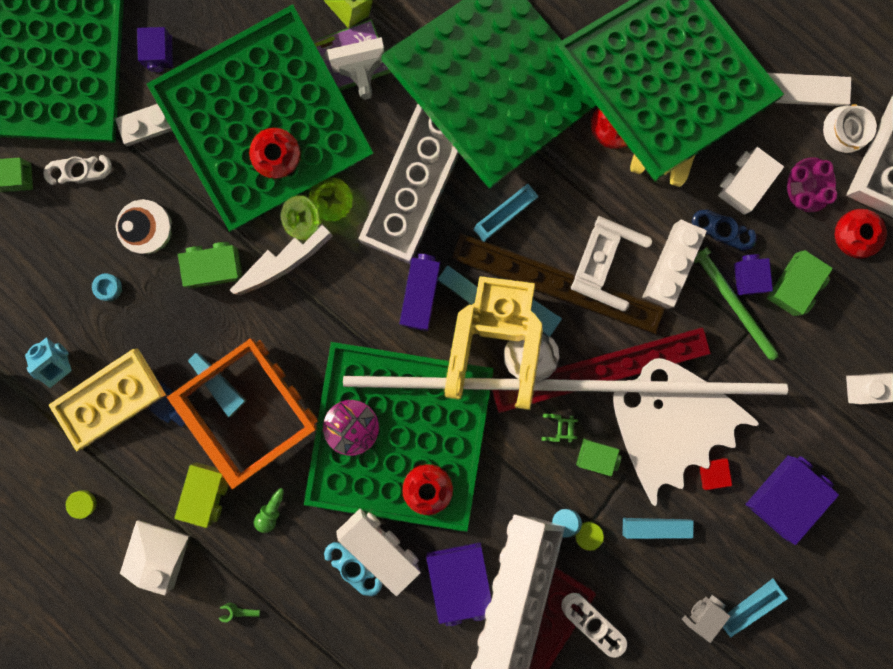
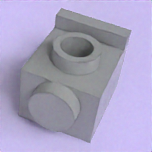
[682,595,730,643]

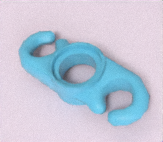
[324,542,382,596]

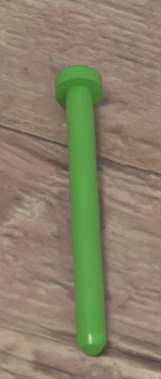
[694,247,778,360]

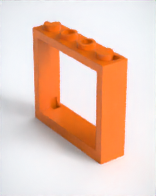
[167,338,318,489]

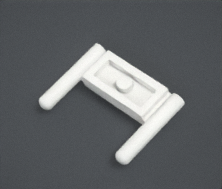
[571,216,652,311]

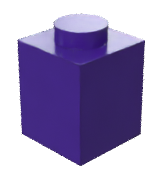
[137,27,173,72]
[734,254,773,296]

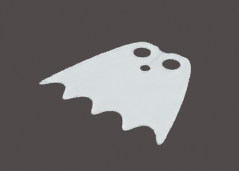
[613,358,758,506]

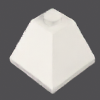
[120,520,190,595]

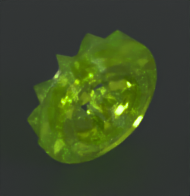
[309,178,353,221]
[281,196,322,240]

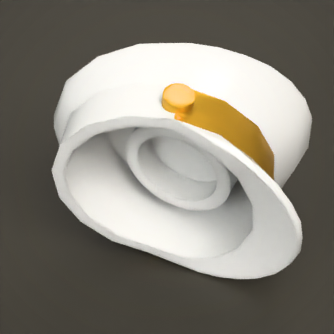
[823,104,877,153]

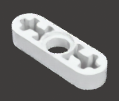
[561,593,627,658]

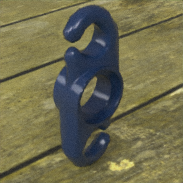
[692,209,757,250]

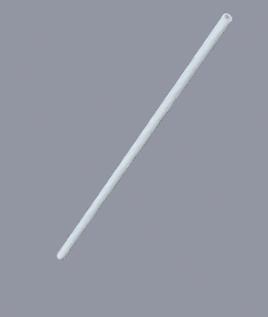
[343,376,788,395]

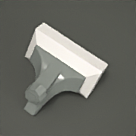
[327,38,385,100]

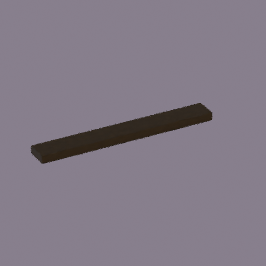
[451,233,665,334]

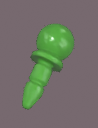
[254,488,284,533]

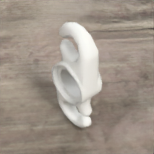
[44,155,112,185]

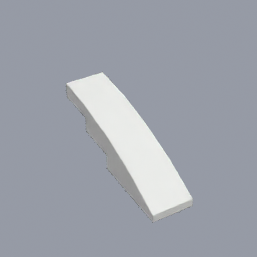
[230,225,333,296]

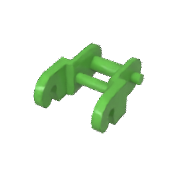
[542,414,578,442]

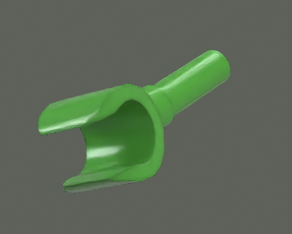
[219,603,260,622]

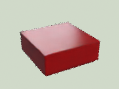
[699,458,732,490]

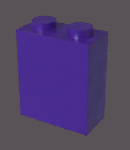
[399,254,440,331]
[745,456,839,545]
[426,542,492,626]

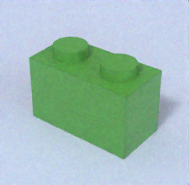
[178,242,242,289]
[767,250,833,316]

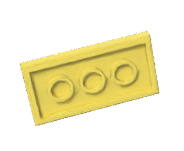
[49,348,166,452]

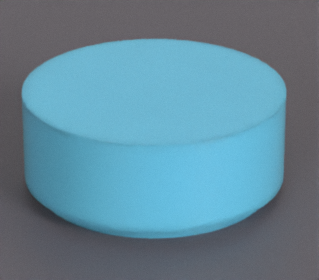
[92,273,122,301]
[552,509,582,537]

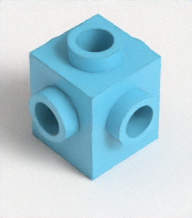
[25,337,72,388]

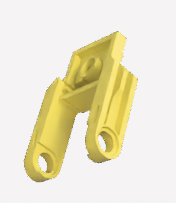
[445,277,543,410]

